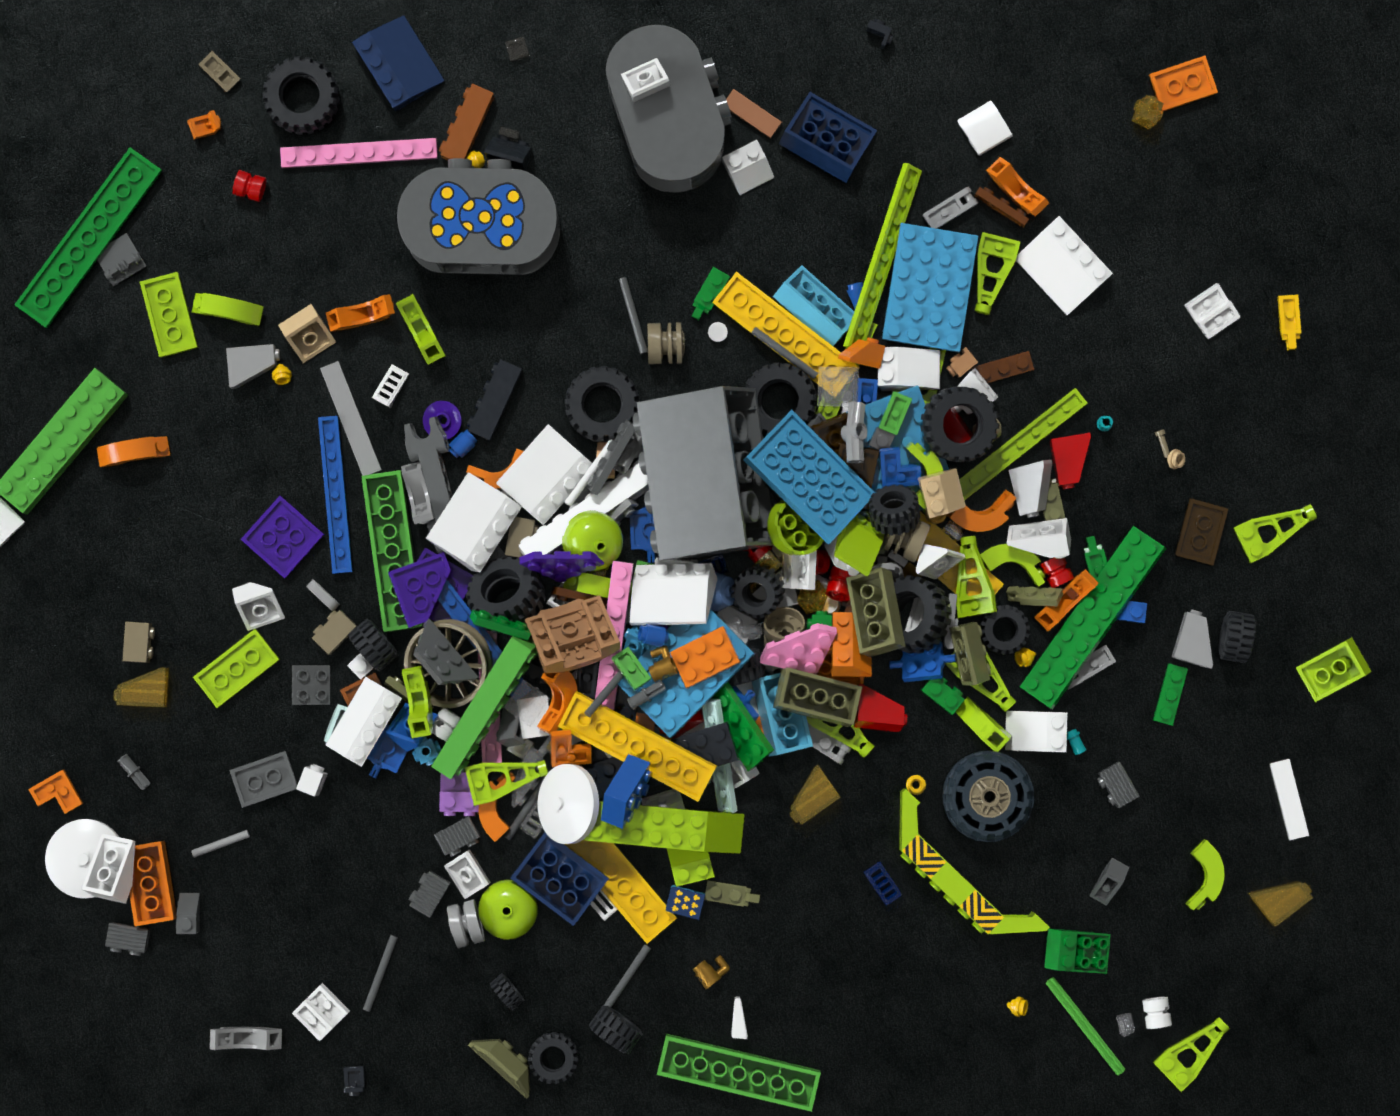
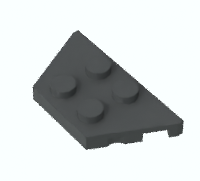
[413,619,478,685]

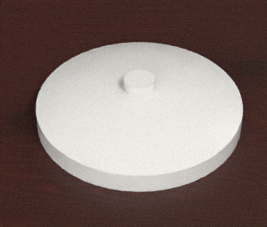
[538,764,599,844]
[45,819,119,898]

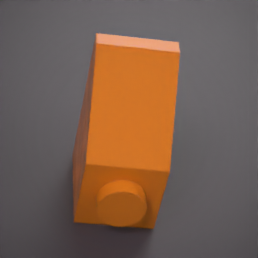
[838,337,885,369]

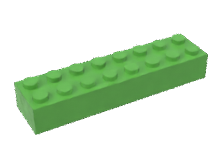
[0,368,128,515]
[362,470,424,632]
[431,636,538,779]
[657,1034,821,1112]

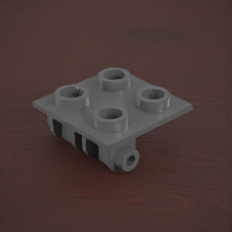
[98,233,146,286]
[292,665,330,705]

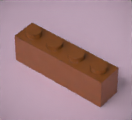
[439,84,495,160]

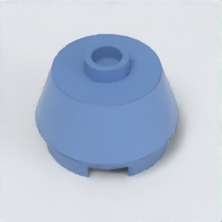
[711,572,735,611]

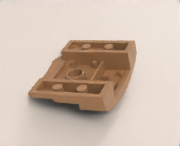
[525,595,620,673]

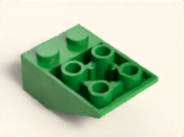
[1044,928,1111,974]

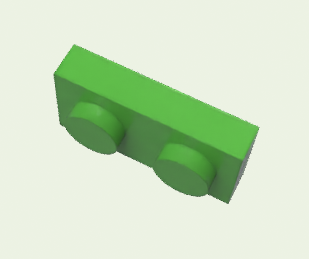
[878,391,912,435]
[612,647,651,691]

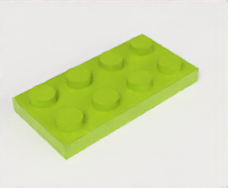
[140,272,198,358]
[193,629,280,708]

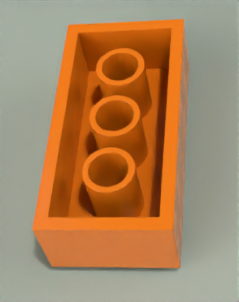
[129,841,177,926]

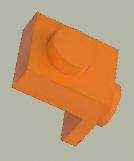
[187,110,221,140]

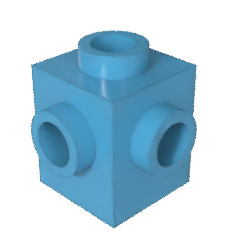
[623,625,651,658]
[412,736,442,766]

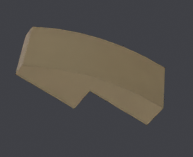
[198,51,240,92]

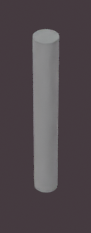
[191,830,250,858]

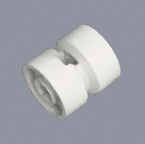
[432,708,461,742]
[1142,997,1172,1029]

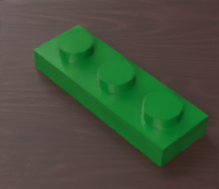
[470,610,531,640]
[1153,664,1188,726]

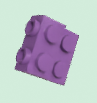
[440,772,479,816]

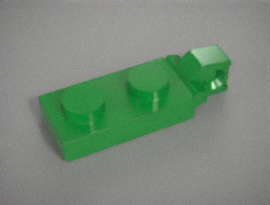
[692,267,730,321]
[1084,536,1107,579]

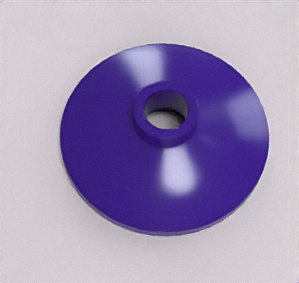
[423,401,462,439]

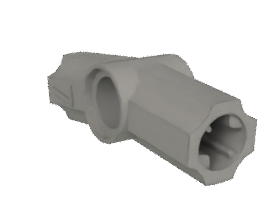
[841,401,868,463]
[613,431,643,474]

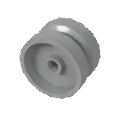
[447,899,485,948]

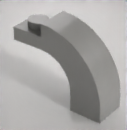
[401,461,435,524]
[210,1027,282,1050]

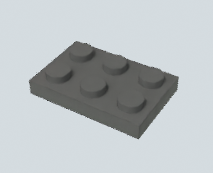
[229,751,298,808]

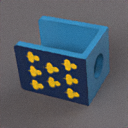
[666,885,705,920]

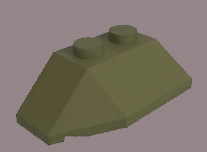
[468,1039,530,1099]

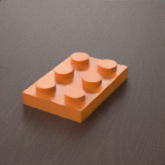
[1149,56,1218,112]
[670,626,741,689]

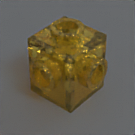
[1132,95,1164,129]
[797,580,827,614]

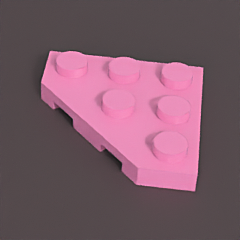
[760,623,837,675]

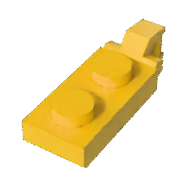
[1277,295,1301,350]

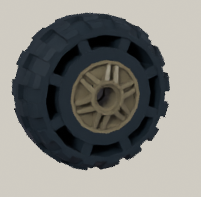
[942,751,1034,842]

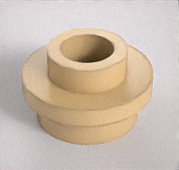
[1167,449,1185,469]

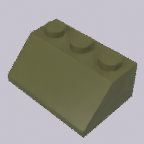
[949,622,991,685]

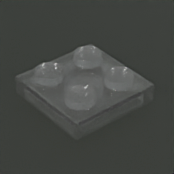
[817,367,859,407]

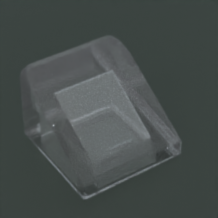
[1116,1013,1135,1037]

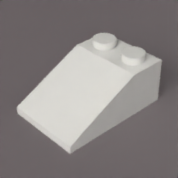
[878,347,940,391]
[1007,518,1071,559]
[1005,711,1067,752]
[82,834,135,904]

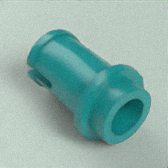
[1097,416,1113,431]
[1067,729,1086,755]

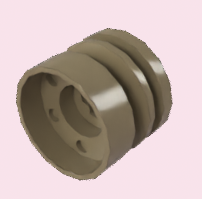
[647,322,685,364]
[884,520,931,563]
[763,607,805,647]

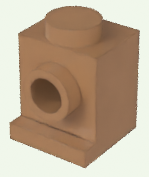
[946,347,978,378]

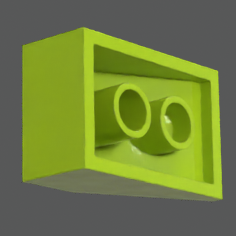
[834,513,884,576]
[1296,637,1371,702]
[667,848,715,887]

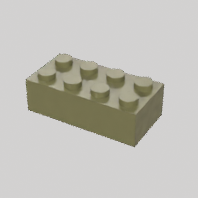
[846,567,905,657]
[773,667,862,727]

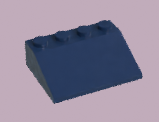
[352,15,445,112]
[779,92,877,183]
[510,832,609,926]

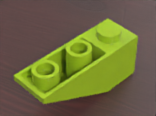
[955,697,1012,752]

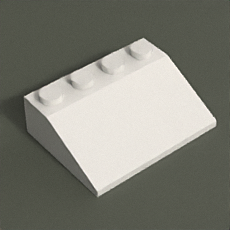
[1016,216,1113,315]
[496,425,592,525]
[426,473,522,573]
[630,563,717,625]

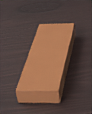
[726,89,782,139]

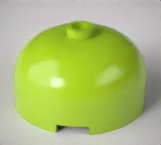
[767,499,824,555]
[562,510,623,571]
[478,880,538,939]

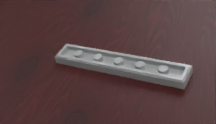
[320,361,382,476]

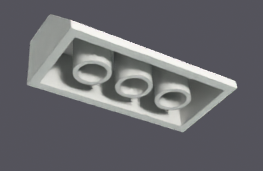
[326,677,402,767]

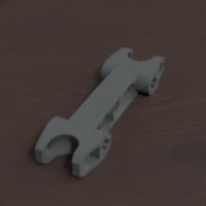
[404,416,453,555]

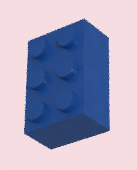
[601,754,652,829]

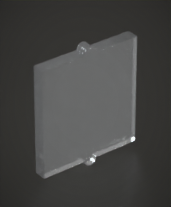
[504,680,550,727]

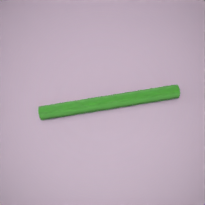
[1046,977,1125,1075]

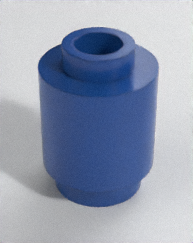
[449,429,478,458]
[638,624,669,647]

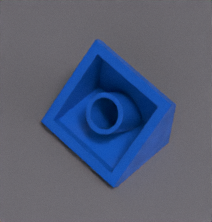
[385,703,439,752]

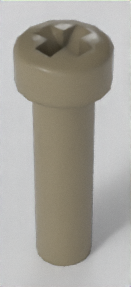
[1155,430,1170,458]

